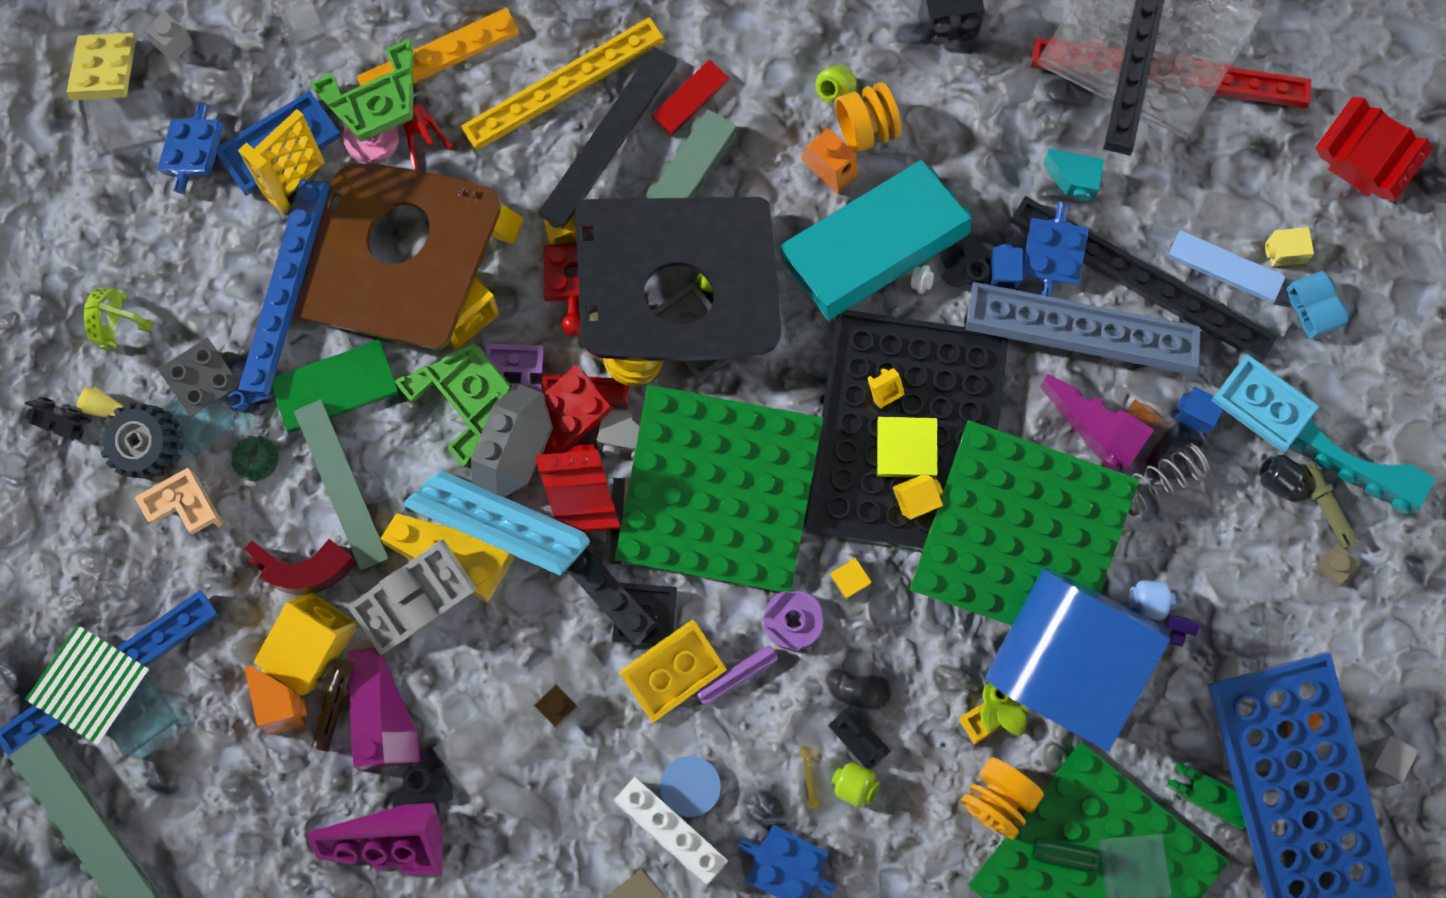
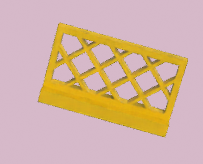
[238,109,325,215]

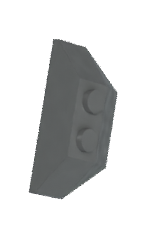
[471,383,553,498]

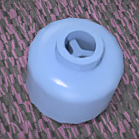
[1129,580,1176,620]

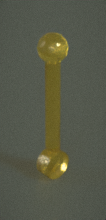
[799,746,819,810]

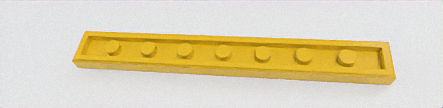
[461,17,665,152]

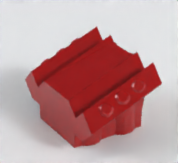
[1315,97,1433,201]
[535,444,620,533]

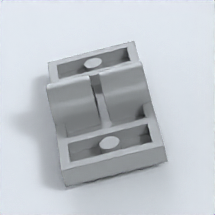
[347,539,478,656]

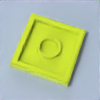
[877,417,937,478]

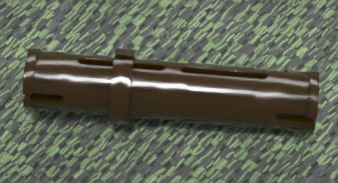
[310,658,355,752]

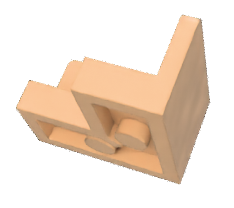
[135,468,224,535]

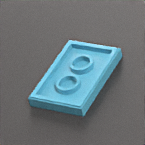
[1211,354,1320,453]

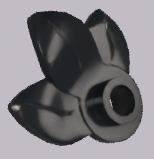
[940,235,991,287]
[392,766,453,816]

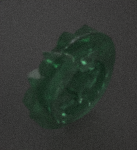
[231,435,279,481]

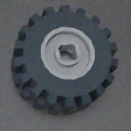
[99,403,184,478]

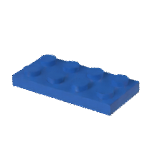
[216,90,341,196]

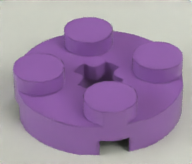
[763,590,823,652]

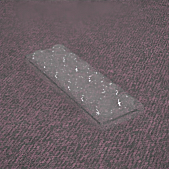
[433,634,615,797]

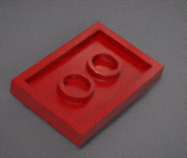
[543,364,614,454]

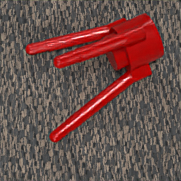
[403,104,453,170]

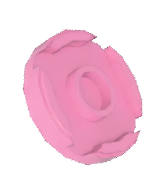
[343,125,400,164]

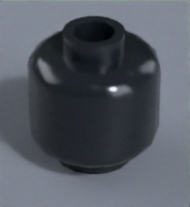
[1259,454,1305,498]

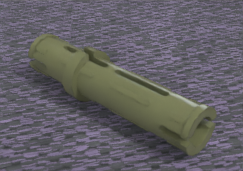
[1303,462,1359,548]

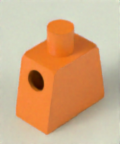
[801,128,858,194]

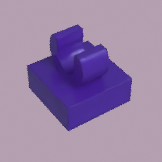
[1163,613,1200,647]

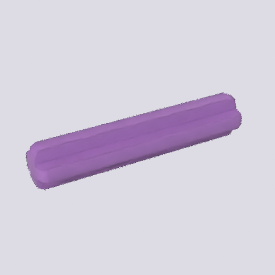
[696,645,778,705]

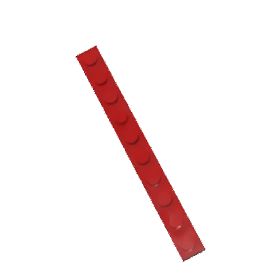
[1031,38,1312,109]

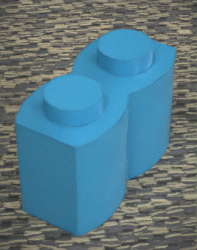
[1286,271,1348,339]

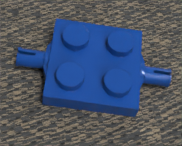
[157,102,224,194]
[1023,202,1089,297]
[737,824,837,898]

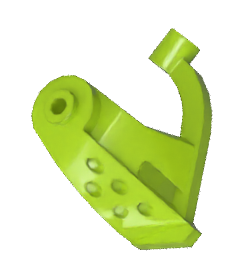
[84,288,153,350]

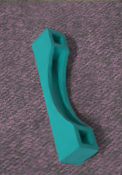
[1289,418,1436,515]

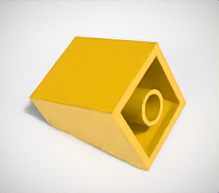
[449,278,499,351]
[253,593,360,696]

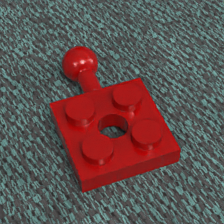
[543,244,581,336]

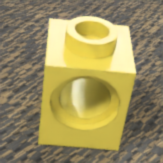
[1265,227,1314,267]

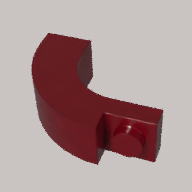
[244,539,357,595]

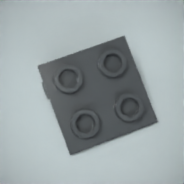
[158,337,239,417]

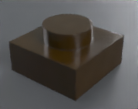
[534,684,578,728]

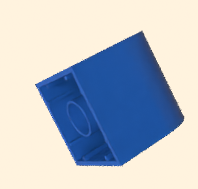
[985,567,1170,752]

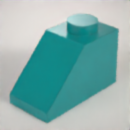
[1043,148,1104,202]

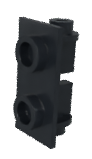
[25,397,91,441]
[828,705,891,770]

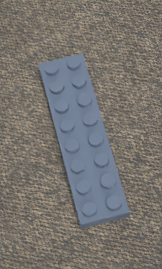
[965,282,1200,375]

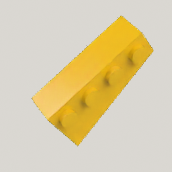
[380,513,516,603]

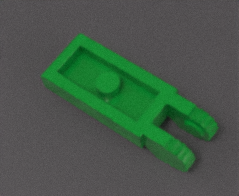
[1166,762,1245,830]

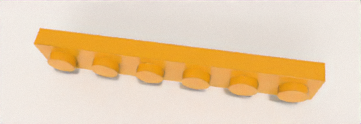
[356,8,520,86]

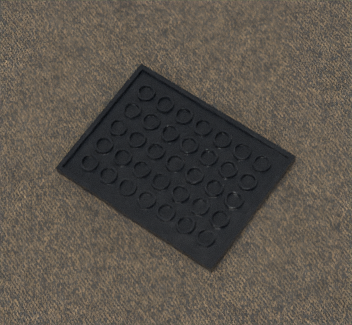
[805,310,1009,551]

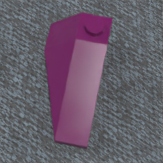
[1040,374,1154,473]
[348,647,421,771]
[307,803,443,876]

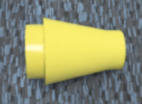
[77,386,124,418]

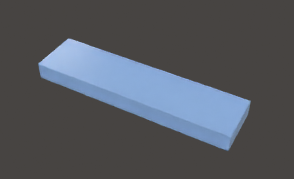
[1167,230,1286,304]

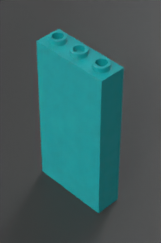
[779,160,972,321]

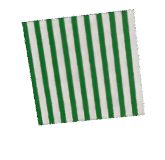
[25,625,149,745]

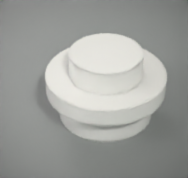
[911,265,934,294]

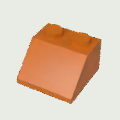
[244,666,309,735]

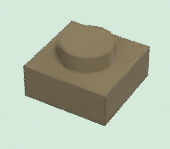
[1315,543,1360,586]

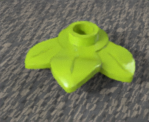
[980,682,1032,736]

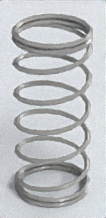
[1128,443,1210,516]

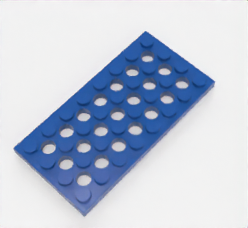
[1206,652,1397,898]

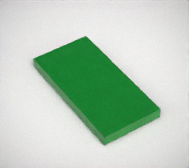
[272,339,399,434]

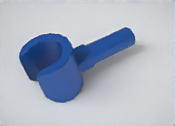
[229,391,273,412]

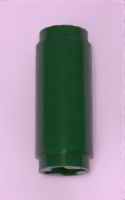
[1032,837,1099,872]

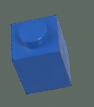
[990,244,1023,291]
[1176,386,1223,435]

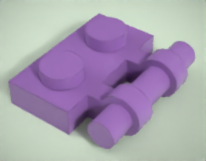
[485,343,545,392]

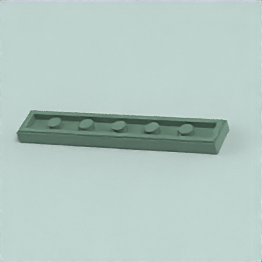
[294,399,389,572]

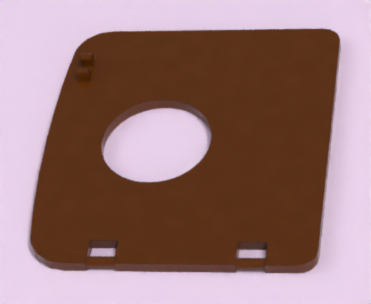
[292,163,502,350]

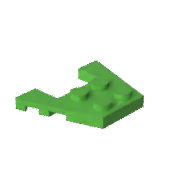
[310,39,414,142]
[395,344,512,467]

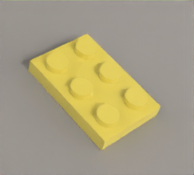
[66,33,136,101]

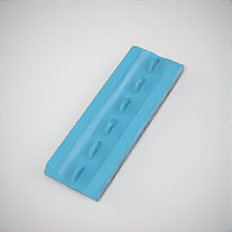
[403,471,590,576]

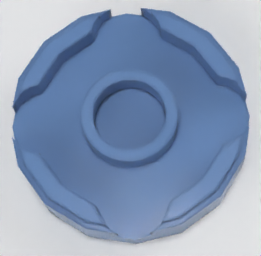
[660,756,721,818]

